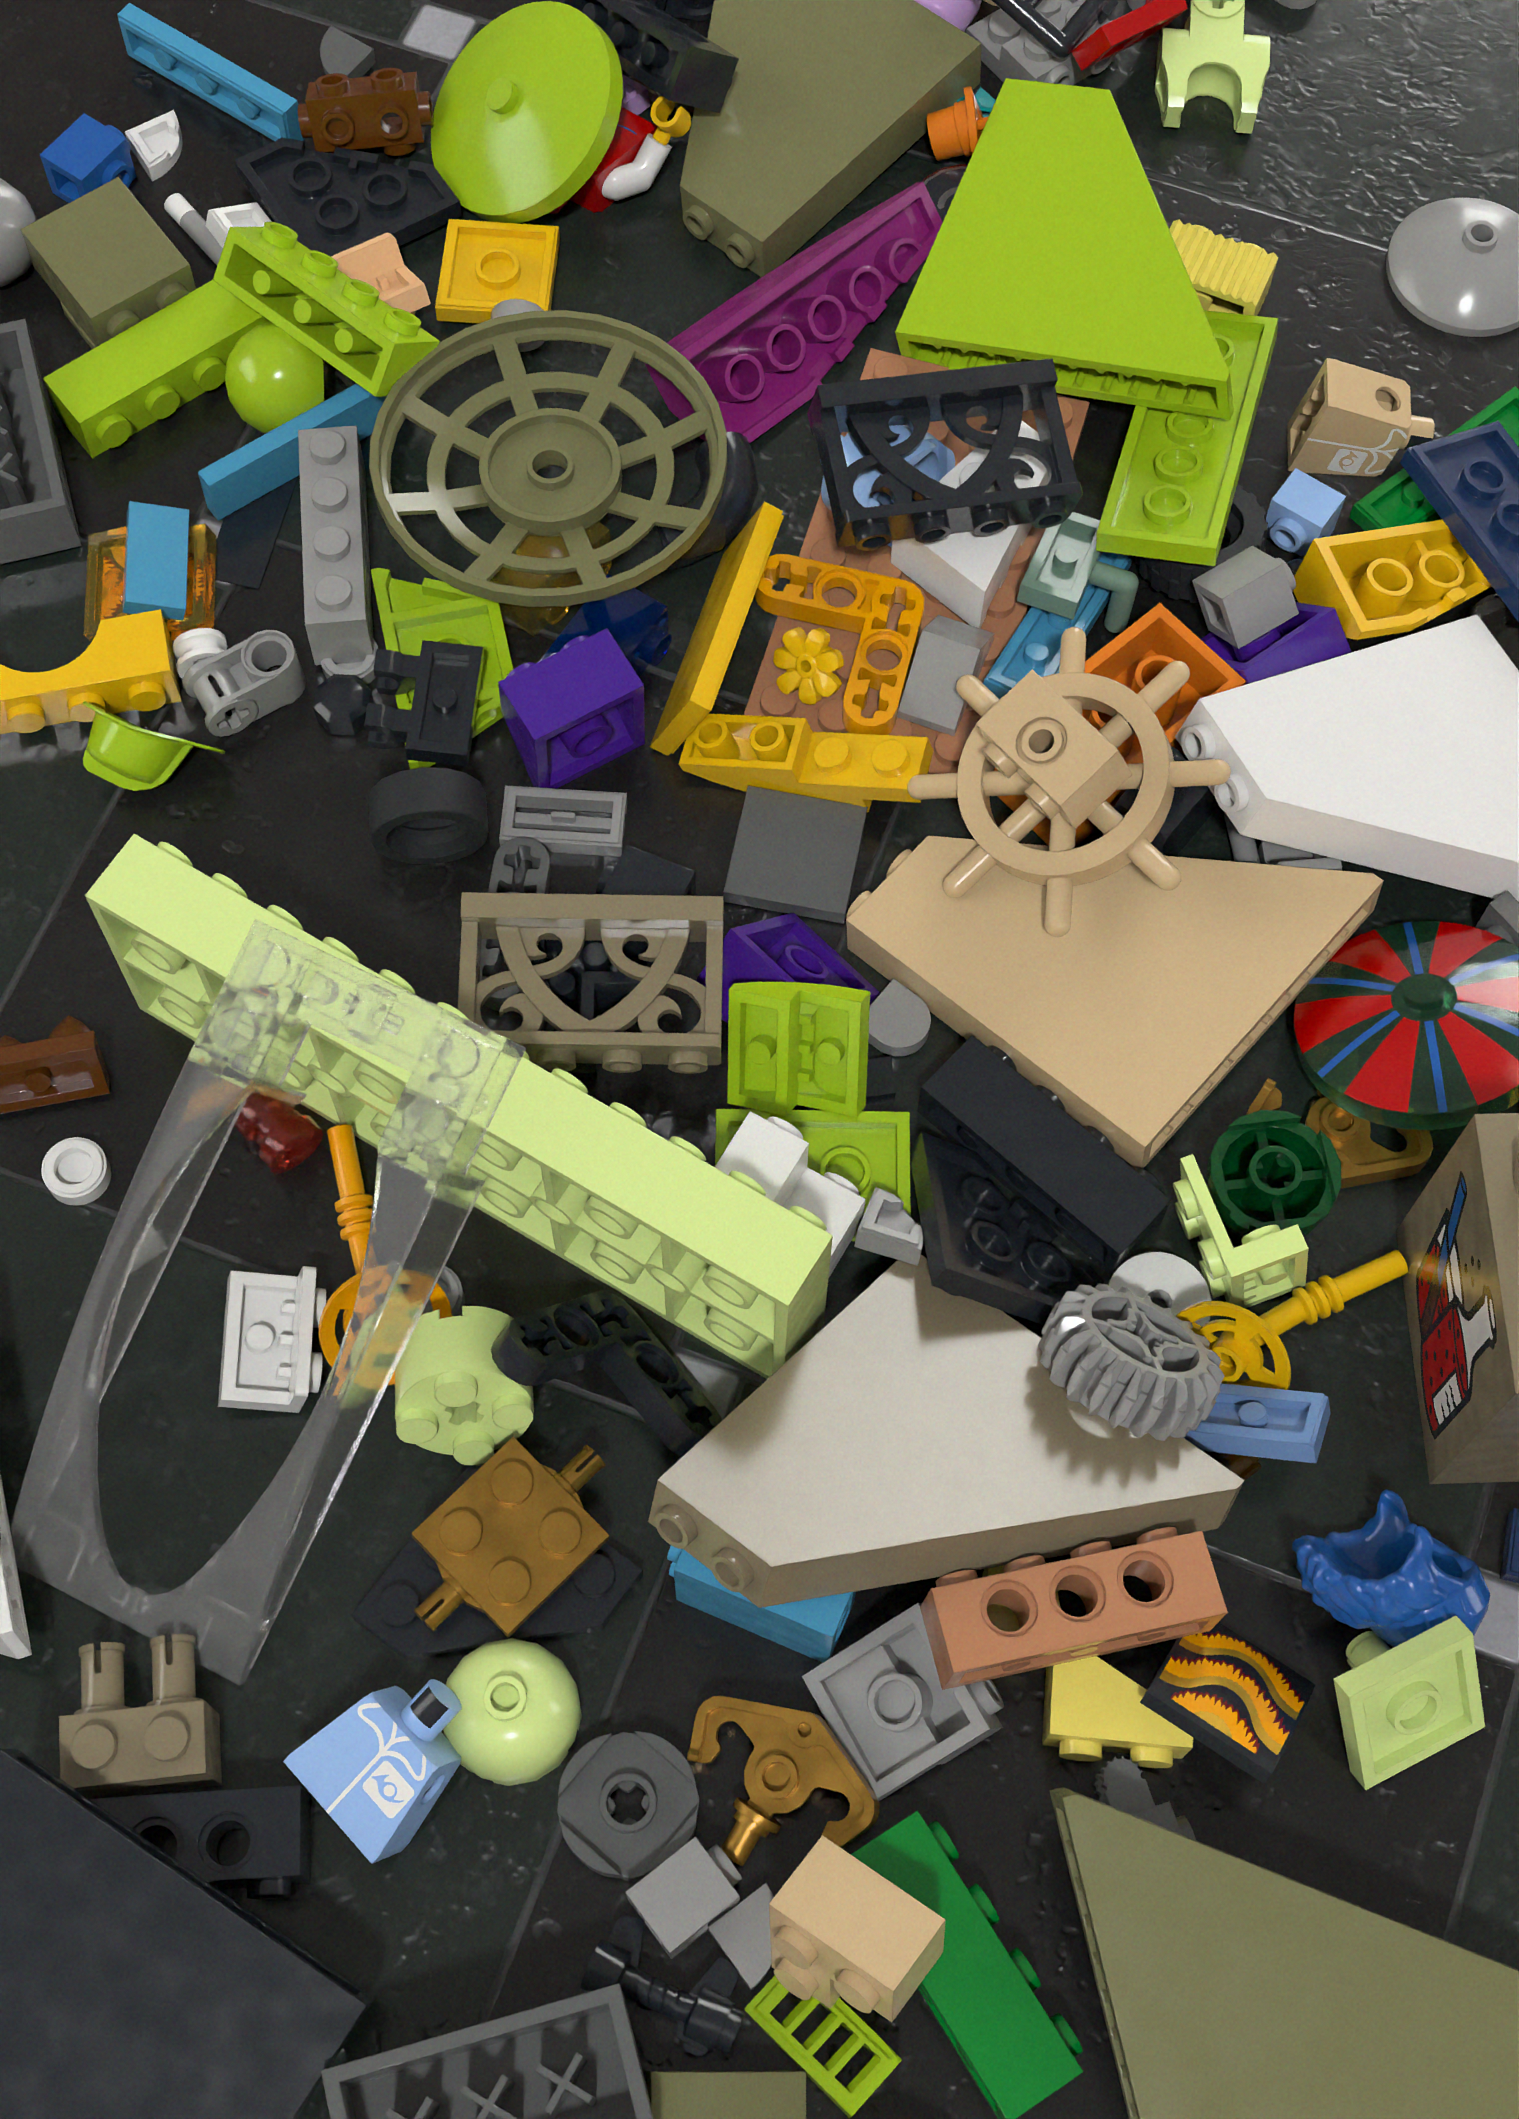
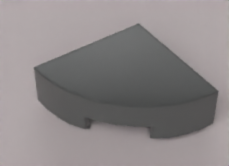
[320,25,376,78]

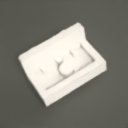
[218,1266,326,1413]

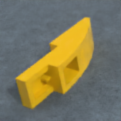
[679,713,934,812]

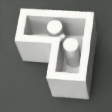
[715,1111,865,1277]

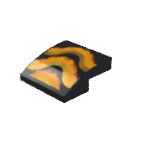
[1140,1622,1315,1784]

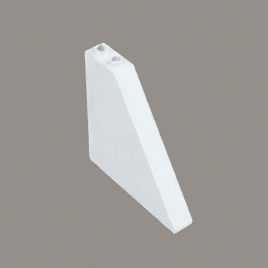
[1175,615,1519,902]

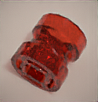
[232,1082,323,1174]

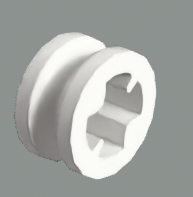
[172,628,228,682]

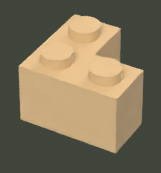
[769,1835,946,2022]

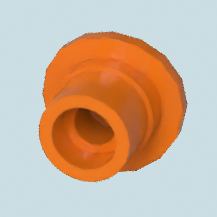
[927,86,989,161]

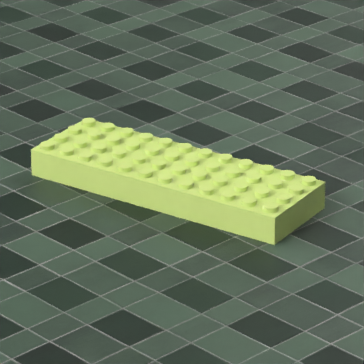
[85,834,833,1379]

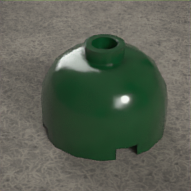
[1206,1110,1342,1238]

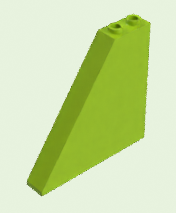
[895,78,1234,420]

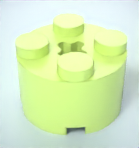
[395,1306,534,1465]

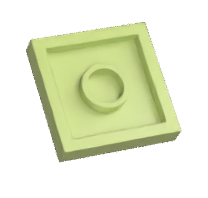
[1334,1616,1485,1790]

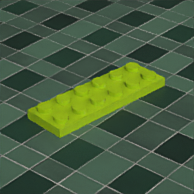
[1096,310,1278,566]

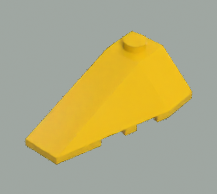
[1293,520,1492,640]

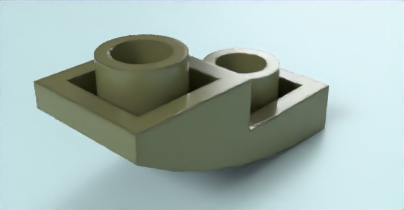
[646,2070,806,2119]

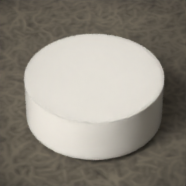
[41,1137,111,1206]

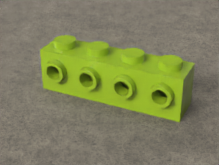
[213,222,440,397]

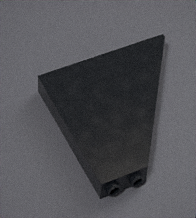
[0,1749,375,2119]

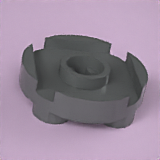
[557,1731,700,1881]

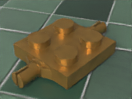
[411,1437,609,1637]

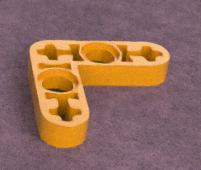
[754,554,924,735]

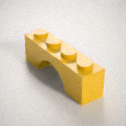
[0,609,182,734]

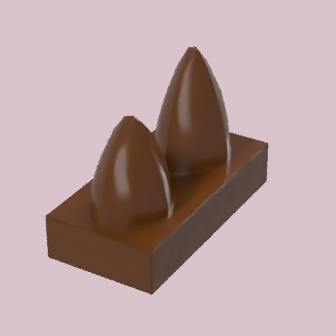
[0,1015,110,1114]

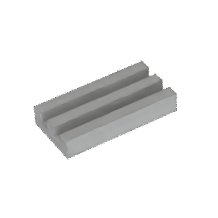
[499,786,627,857]

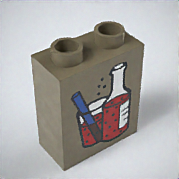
[1396,1113,1519,1484]

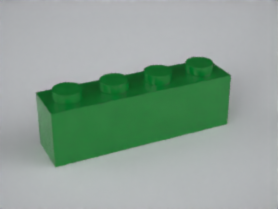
[851,1811,1083,2119]

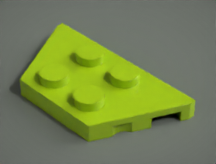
[371,568,513,769]

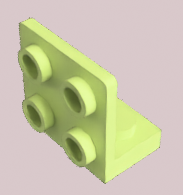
[1173,1154,1309,1308]

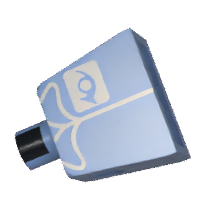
[283,1679,462,1864]

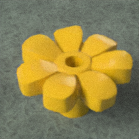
[773,627,844,705]

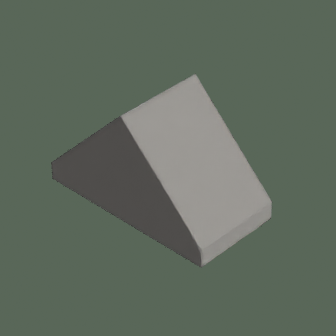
[897,615,995,736]

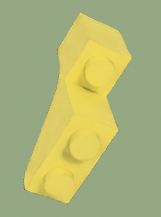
[983,1563,1193,1768]

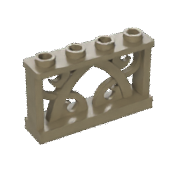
[458,892,724,1074]

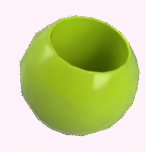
[225,322,324,434]

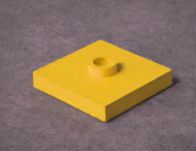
[435,219,560,323]

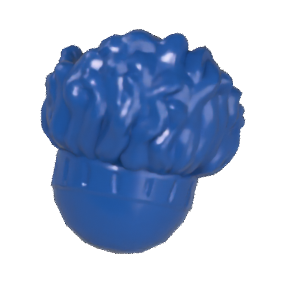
[1291,1489,1490,1647]

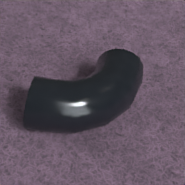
[657,431,759,570]

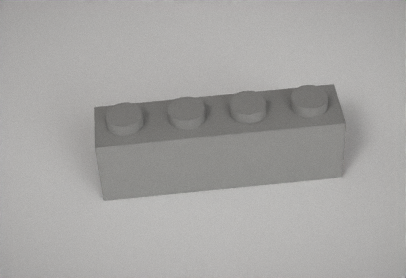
[298,426,373,665]

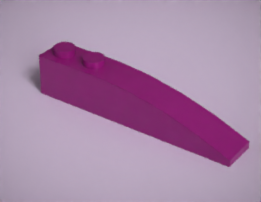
[644,181,943,443]

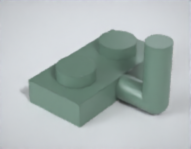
[1017,512,1139,633]

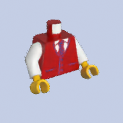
[549,96,691,214]

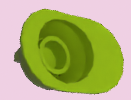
[83,701,225,791]

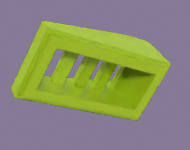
[744,1976,902,2119]

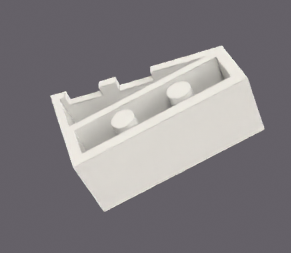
[890,421,1049,628]

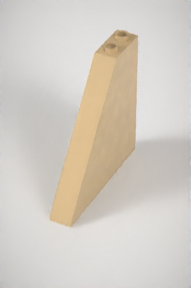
[846,836,1384,1169]

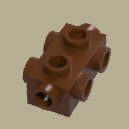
[298,68,434,156]

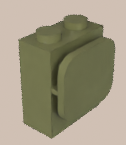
[21,177,196,349]

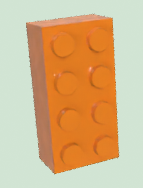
[993,603,1246,847]

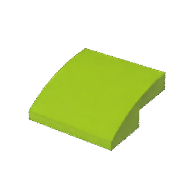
[727,982,870,1117]

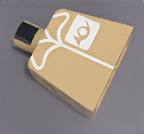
[1287,358,1434,477]

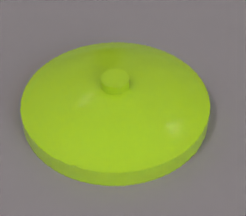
[431,1,623,223]

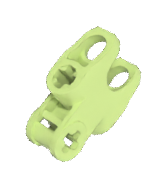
[1155,0,1270,134]

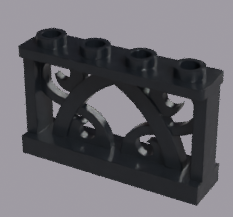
[807,358,1083,550]

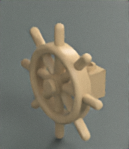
[907,627,1231,937]

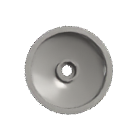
[1386,198,1519,337]

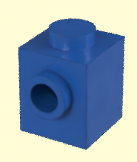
[40,113,137,203]

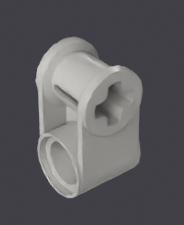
[182,630,306,737]

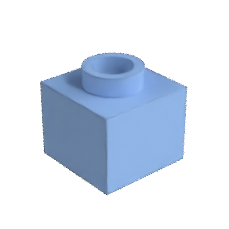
[1266,468,1346,556]

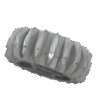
[1038,1283,1225,1441]

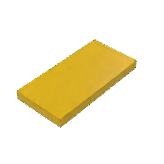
[650,501,784,756]

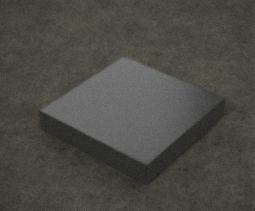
[723,786,868,924]

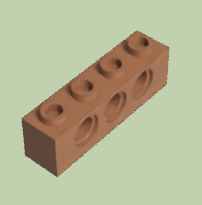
[920,1527,1228,1690]

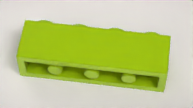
[43,280,271,459]

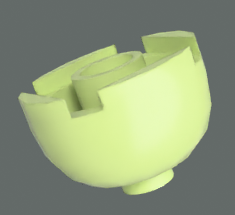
[443,1638,582,1786]

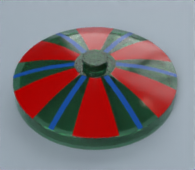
[1294,921,1519,1130]

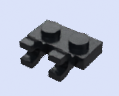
[364,640,484,766]

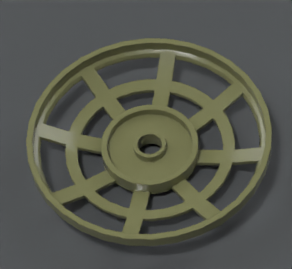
[369,310,727,607]

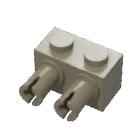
[59,1634,222,1799]

